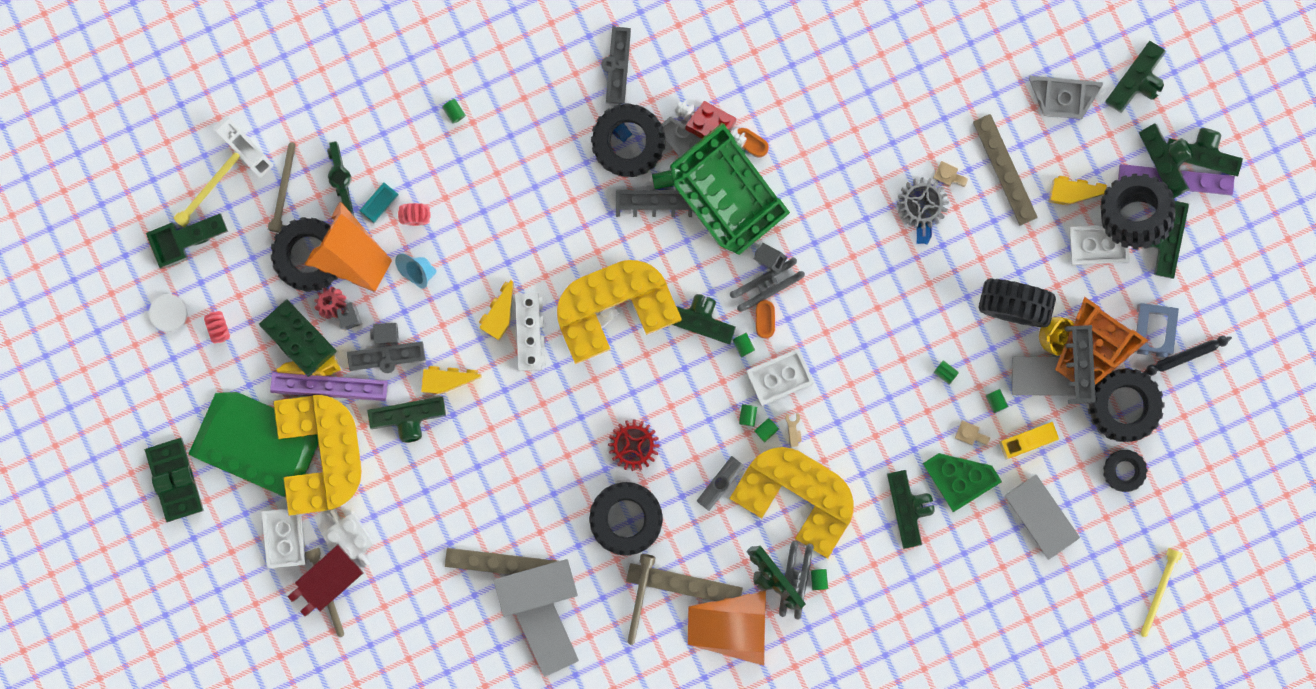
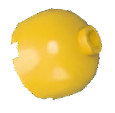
[1039,317,1074,356]

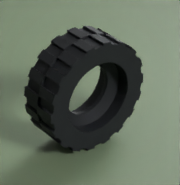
[1103,450,1148,492]

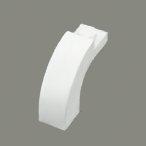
[213,115,275,178]

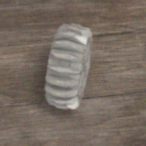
[897,177,949,229]

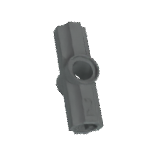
[696,456,744,511]

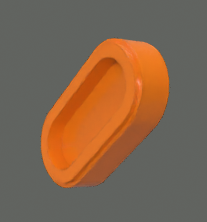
[738,128,769,158]
[756,300,775,339]

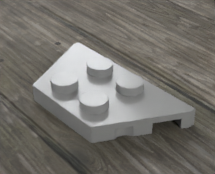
[1029,75,1103,119]

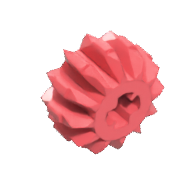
[398,203,431,226]
[314,287,347,319]
[204,311,230,344]

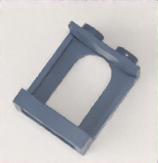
[1136,303,1179,358]

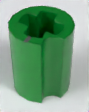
[442,99,466,124]
[652,170,673,190]
[732,332,755,358]
[933,360,959,385]
[985,389,1009,413]
[739,404,758,427]
[754,417,779,443]
[810,569,828,591]

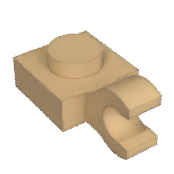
[933,161,968,187]
[785,413,802,447]
[955,420,990,445]

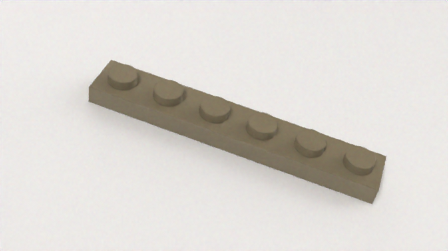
[973,114,1038,226]
[445,548,557,575]
[626,563,743,601]

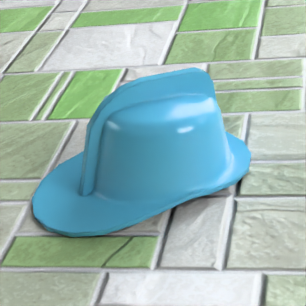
[395,253,437,289]

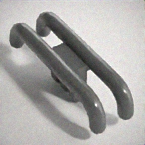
[730,257,805,312]
[779,541,814,620]

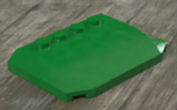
[670,123,790,255]
[188,392,319,498]

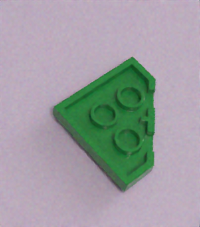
[922,453,1002,512]

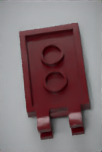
[287,544,364,617]

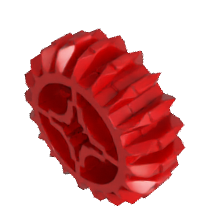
[608,419,660,471]

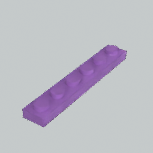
[1118,164,1235,196]
[270,372,388,401]

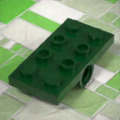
[258,299,337,377]
[144,438,204,523]

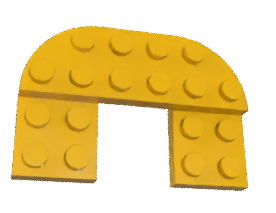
[557,260,682,365]
[273,395,362,516]
[729,447,854,559]

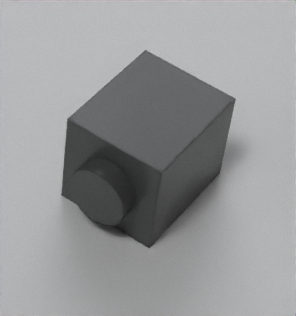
[753,242,788,274]
[370,323,399,344]

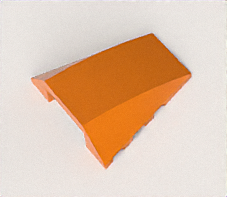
[304,202,392,292]
[1055,297,1148,385]
[688,590,766,666]

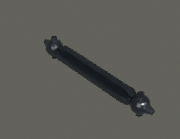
[1142,335,1232,376]

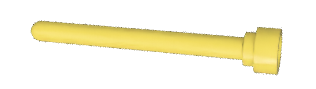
[173,153,240,227]
[1140,548,1183,637]

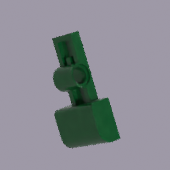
[146,213,229,269]

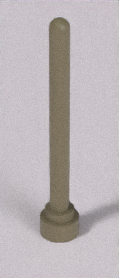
[267,142,296,233]
[305,547,345,637]
[627,554,656,645]

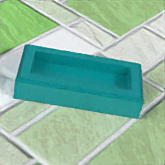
[359,182,399,223]

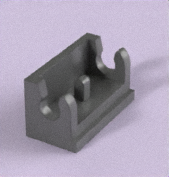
[337,302,363,331]

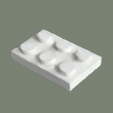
[1069,225,1130,266]
[746,348,814,406]
[261,509,306,569]

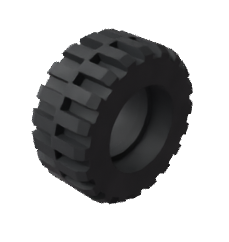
[591,103,666,177]
[1100,173,1175,250]
[270,217,338,292]
[978,278,1056,327]
[1088,368,1165,442]
[589,482,663,556]

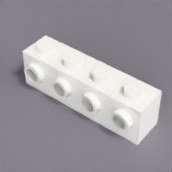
[515,293,546,372]

